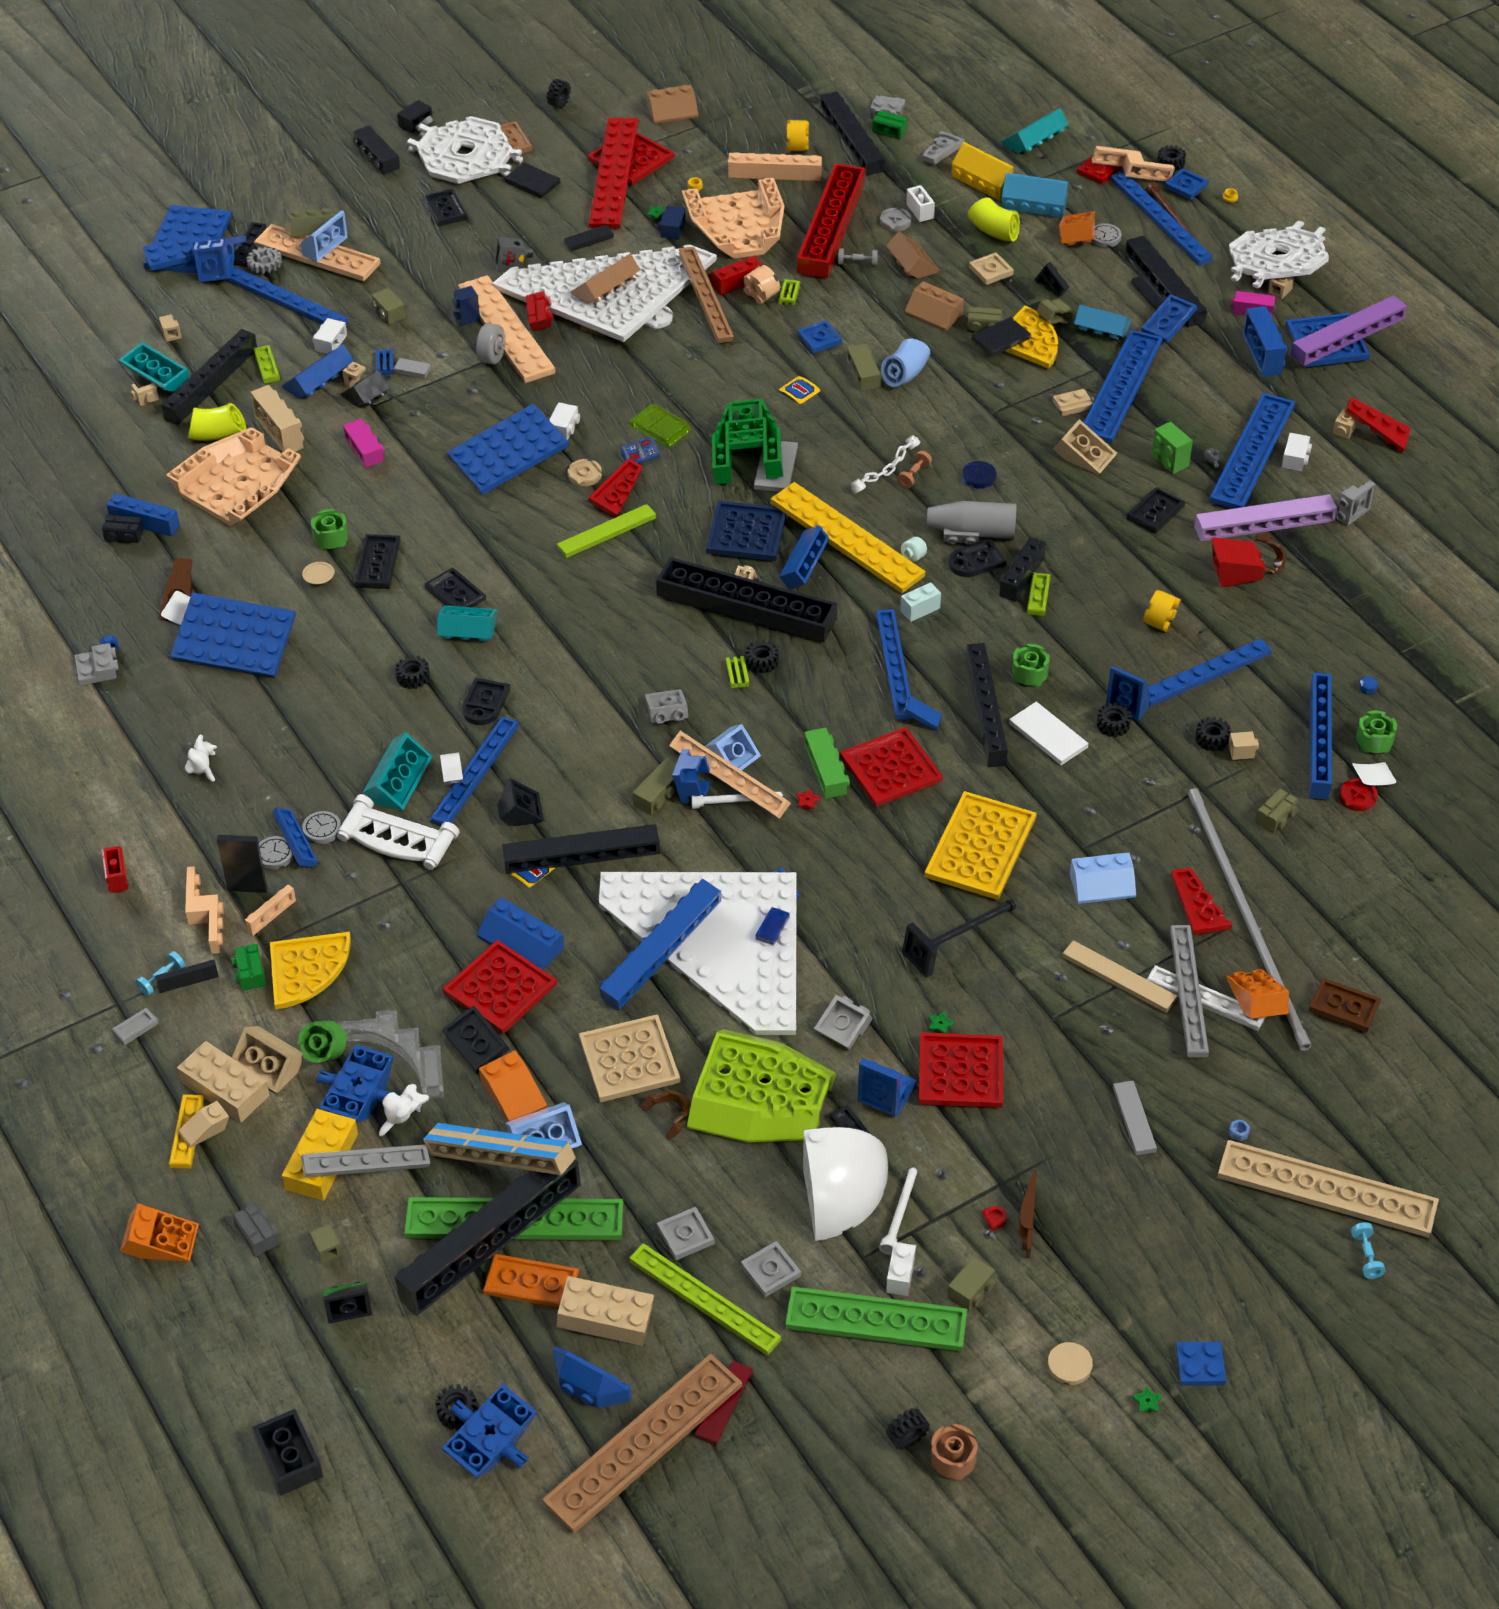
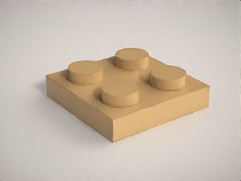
[969,253,1014,285]

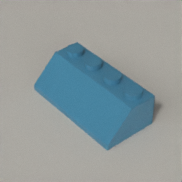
[1001,173,1068,218]

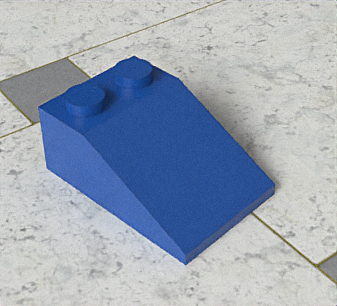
[1106,666,1151,721]

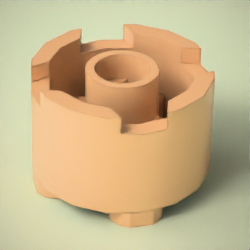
[744,265,780,304]

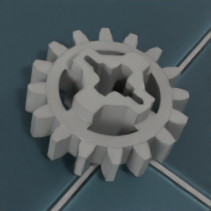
[246,246,282,274]

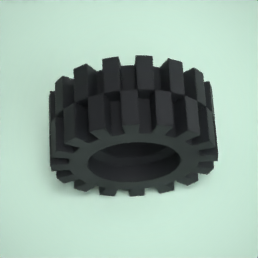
[546,79,571,109]
[1157,145,1186,172]
[746,640,779,674]
[395,655,430,689]
[1096,703,1132,737]
[1195,717,1231,751]
[436,1384,478,1429]
[886,1408,930,1450]

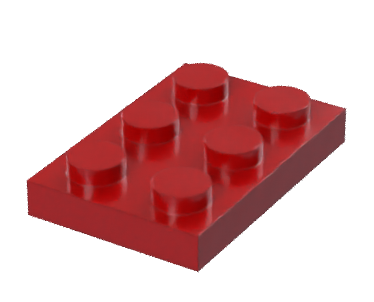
[1077,155,1122,185]

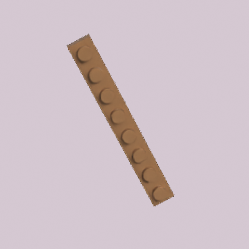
[678,247,734,343]

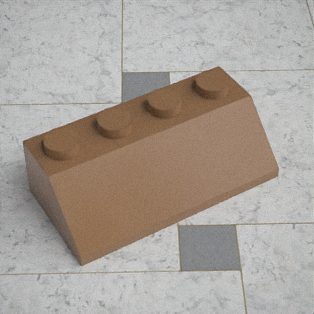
[570,253,641,304]

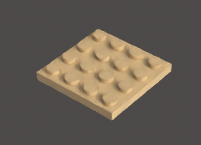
[579,1014,680,1102]

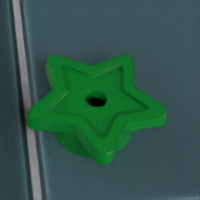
[647,206,665,220]
[929,1012,954,1033]
[1133,1387,1162,1412]

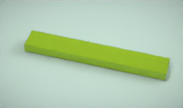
[557,504,656,558]

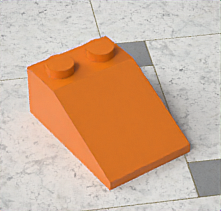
[1059,211,1095,245]
[479,1050,548,1122]

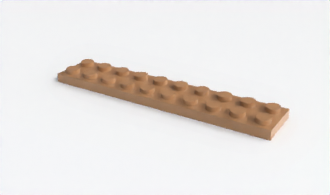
[542,1354,742,1534]

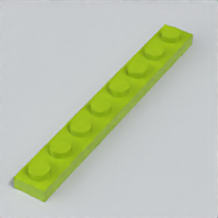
[629,1243,781,1356]

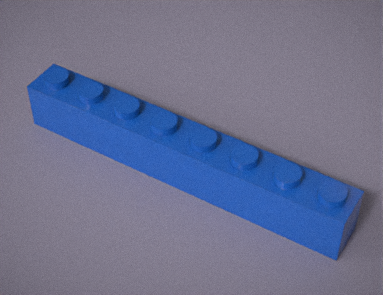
[1309,672,1332,799]
[599,878,722,1010]

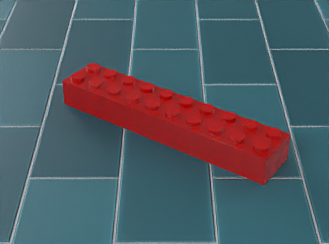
[797,163,865,278]

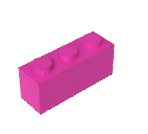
[343,418,385,468]

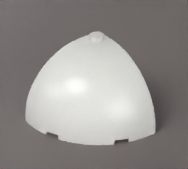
[803,1127,888,1241]

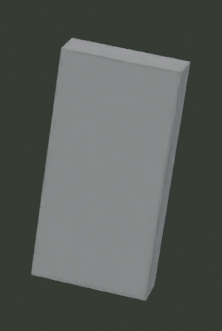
[394,358,431,379]
[112,1008,159,1045]

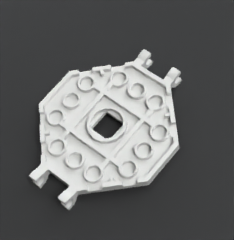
[407,116,523,184]
[1229,221,1329,288]

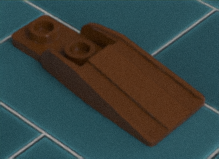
[158,558,193,620]
[1018,1170,1037,1258]

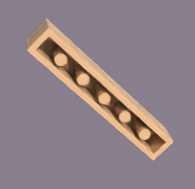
[728,152,822,181]

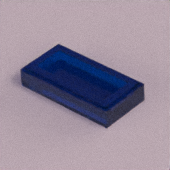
[755,907,790,946]

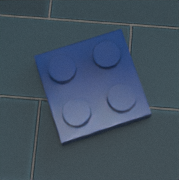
[1164,168,1209,200]
[797,320,842,354]
[1176,1342,1226,1386]

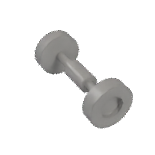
[838,248,878,266]

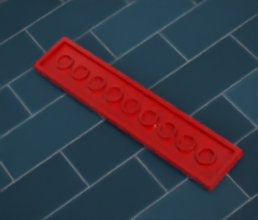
[589,117,639,229]

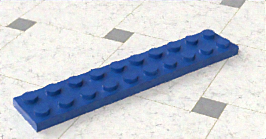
[1084,329,1163,444]
[1209,393,1295,509]

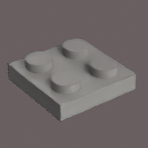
[657,1207,715,1261]
[740,1241,801,1297]

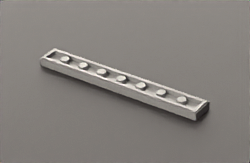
[1170,925,1209,1057]

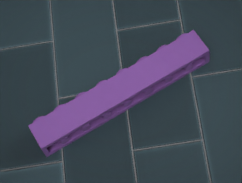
[1291,296,1407,366]

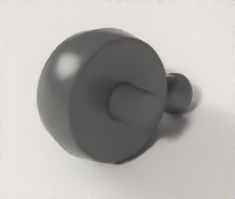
[1204,448,1219,469]

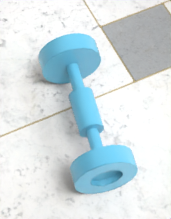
[135,951,185,996]
[1351,1222,1386,1279]

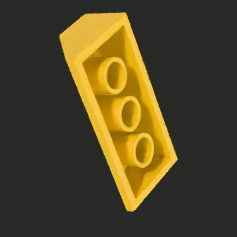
[951,142,1013,201]

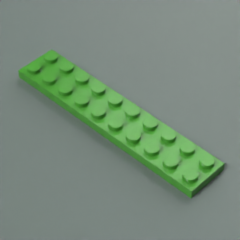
[405,1197,624,1240]

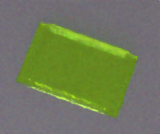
[629,404,692,447]

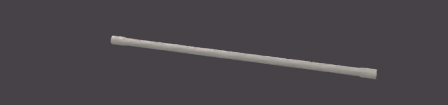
[1188,788,1312,1051]

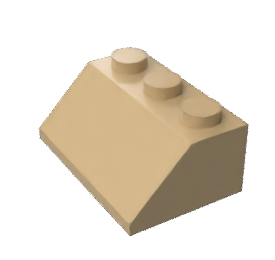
[232,1026,304,1093]

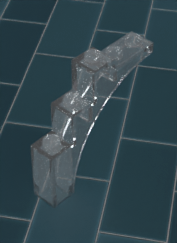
[336,1010,445,1099]

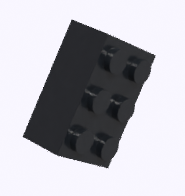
[252,1409,323,1496]

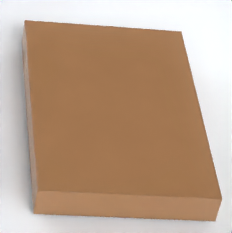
[500,121,533,153]

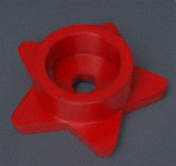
[796,789,820,809]

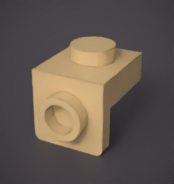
[343,362,366,388]
[130,383,159,406]

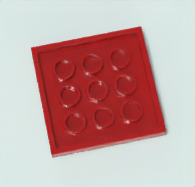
[587,132,675,185]
[840,727,943,807]
[443,940,557,1035]
[919,1032,1003,1108]

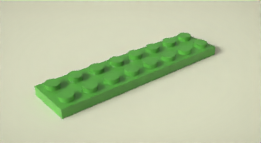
[786,1287,967,1352]

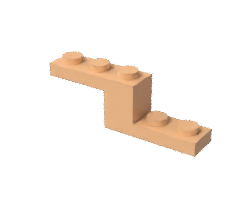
[1092,146,1175,182]
[185,866,224,954]

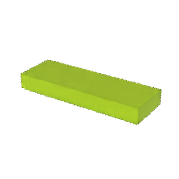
[253,345,280,384]
[1027,572,1051,616]

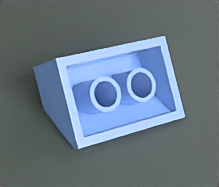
[301,211,348,262]
[1070,853,1136,904]
[505,1102,582,1149]

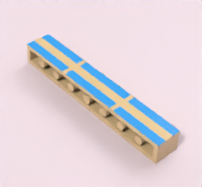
[423,1123,575,1175]

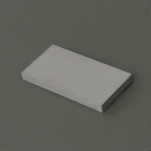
[754,441,798,492]

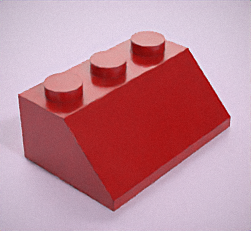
[707,256,762,295]

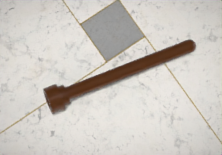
[1145,182,1189,233]

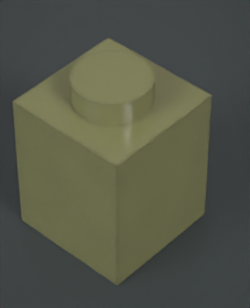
[310,1224,342,1264]

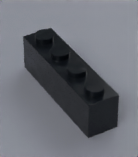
[353,125,400,175]
[999,537,1046,602]

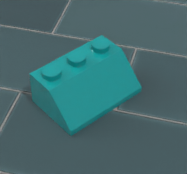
[437,605,498,641]

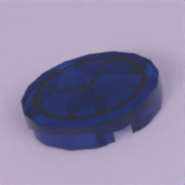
[962,461,997,489]

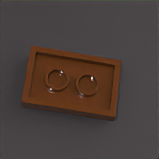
[1309,978,1381,1033]

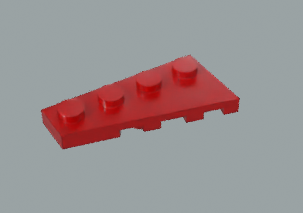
[1345,397,1411,454]
[588,458,643,518]
[1171,867,1232,935]

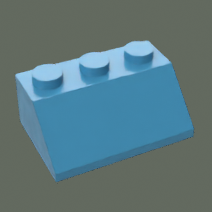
[1074,305,1132,340]

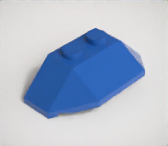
[552,1346,631,1408]

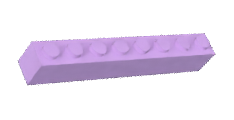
[1194,494,1337,541]

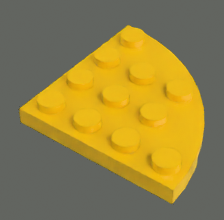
[1005,305,1058,369]
[270,932,351,1010]

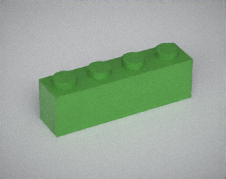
[804,728,850,799]

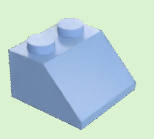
[705,724,761,770]

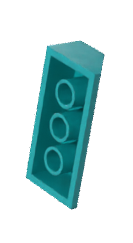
[1001,108,1069,153]
[118,342,190,392]
[363,732,433,811]

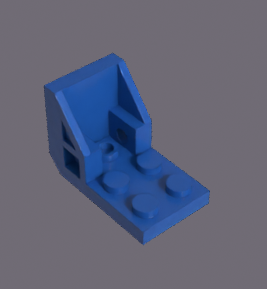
[194,235,247,282]
[857,1058,917,1117]

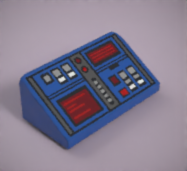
[621,437,660,463]

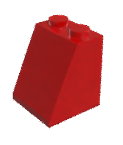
[1211,537,1265,588]

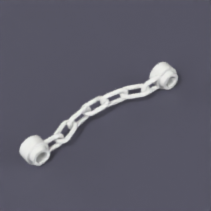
[851,435,921,494]

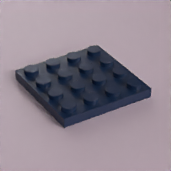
[706,501,786,561]

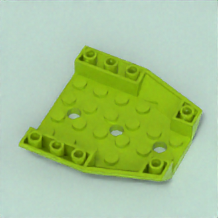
[687,1029,836,1143]

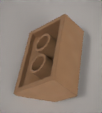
[647,85,698,124]
[886,231,940,279]
[905,281,964,331]

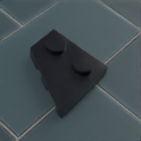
[1034,262,1069,297]

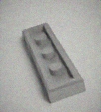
[1113,1081,1157,1156]

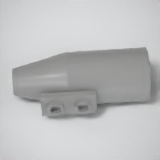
[927,501,1016,545]

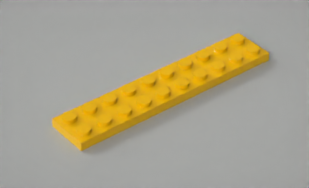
[770,482,926,594]

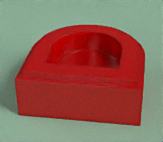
[981,1206,1007,1231]

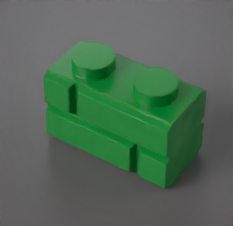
[872,111,908,139]
[231,944,266,991]

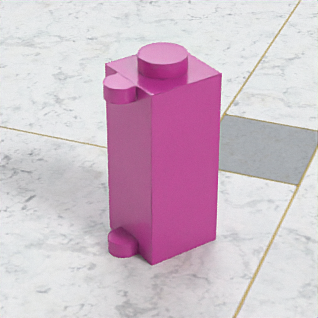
[1230,291,1275,316]

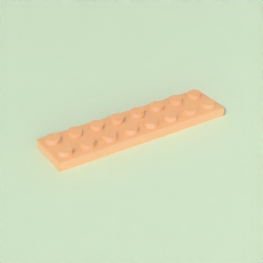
[254,224,381,281]

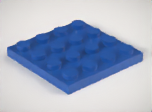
[1286,313,1370,367]

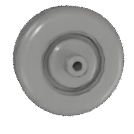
[476,323,506,365]

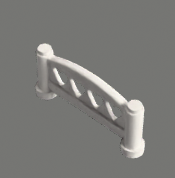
[337,794,460,870]

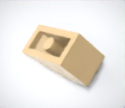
[178,1101,229,1148]

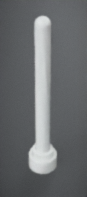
[691,792,783,809]
[879,1168,917,1255]

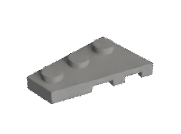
[923,131,965,165]

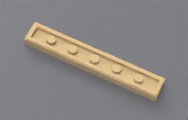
[1062,940,1177,1013]

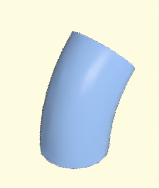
[881,339,930,387]

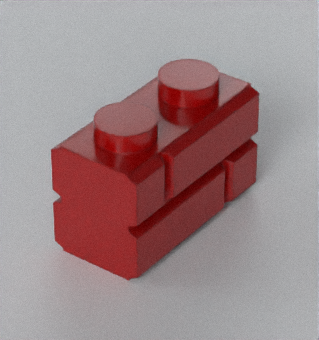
[526,291,553,331]
[102,846,129,893]

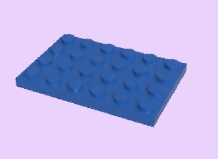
[143,205,232,274]
[447,404,569,495]
[170,592,296,678]

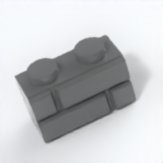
[233,1204,279,1257]

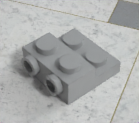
[870,96,905,119]
[1336,481,1375,526]
[75,643,119,685]
[645,689,688,724]
[814,995,873,1050]

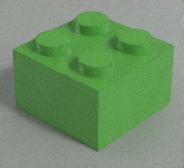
[1151,422,1193,474]

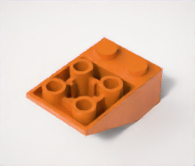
[1226,969,1289,1019]
[120,1203,199,1262]

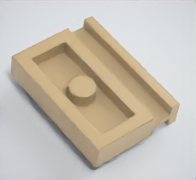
[1053,389,1094,416]

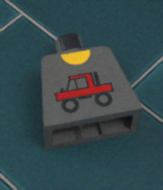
[495,237,533,271]

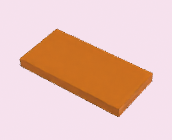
[483,1254,579,1308]

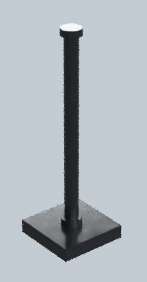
[902,899,1016,978]

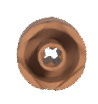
[930,1424,978,1481]

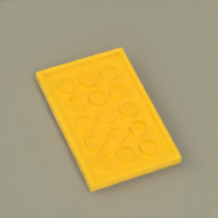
[924,791,1037,900]

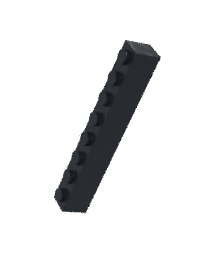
[820,91,886,176]
[1125,235,1207,327]
[161,329,257,425]
[966,643,1008,767]
[502,824,660,874]

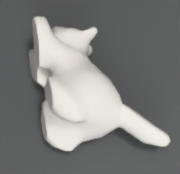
[185,734,217,782]
[379,1084,429,1136]

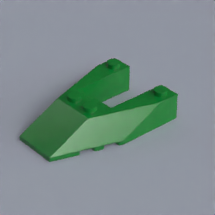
[712,398,784,484]

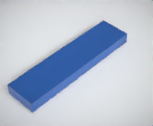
[272,808,318,867]

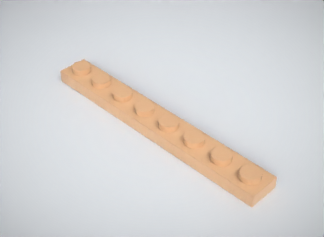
[669,731,791,819]

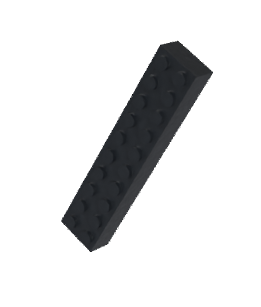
[656,557,837,642]
[395,1159,581,1317]

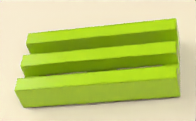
[779,279,800,306]
[726,656,749,688]

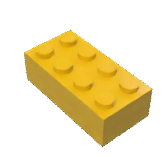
[282,1109,358,1201]

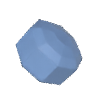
[1228,1119,1250,1141]

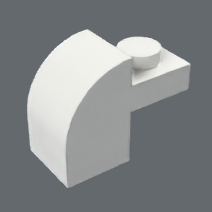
[440,752,463,785]

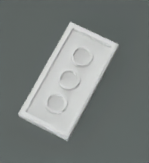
[1009,702,1089,765]

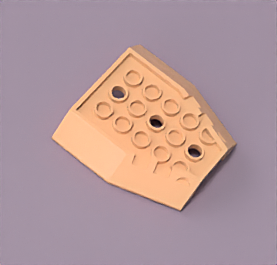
[682,178,784,259]
[166,427,301,526]

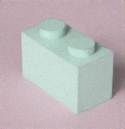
[900,582,941,622]

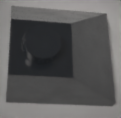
[497,778,544,826]

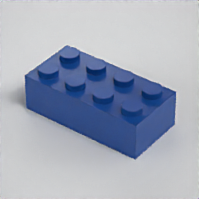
[1243,306,1287,376]

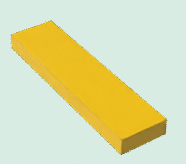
[169,1094,204,1168]

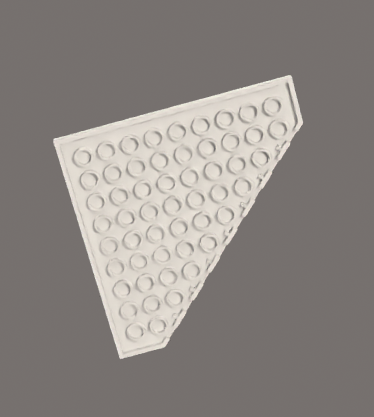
[492,245,717,342]
[599,872,796,1035]

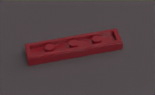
[695,1360,753,1446]

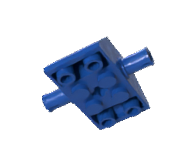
[317,1044,398,1122]
[442,1384,537,1479]

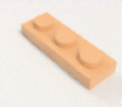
[245,885,296,936]

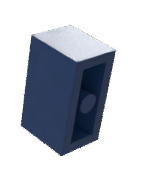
[658,206,686,240]
[452,286,480,326]

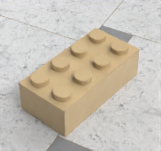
[251,385,304,452]
[177,1041,270,1123]
[556,1276,654,1346]

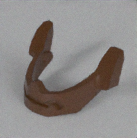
[1255,534,1286,576]
[642,1091,691,1140]

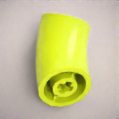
[967,198,1020,242]
[188,403,246,441]

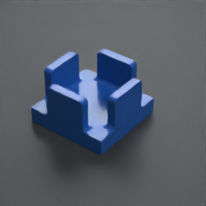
[672,749,710,803]

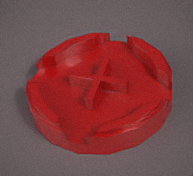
[1339,779,1378,812]

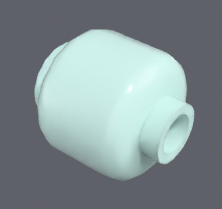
[901,537,927,562]

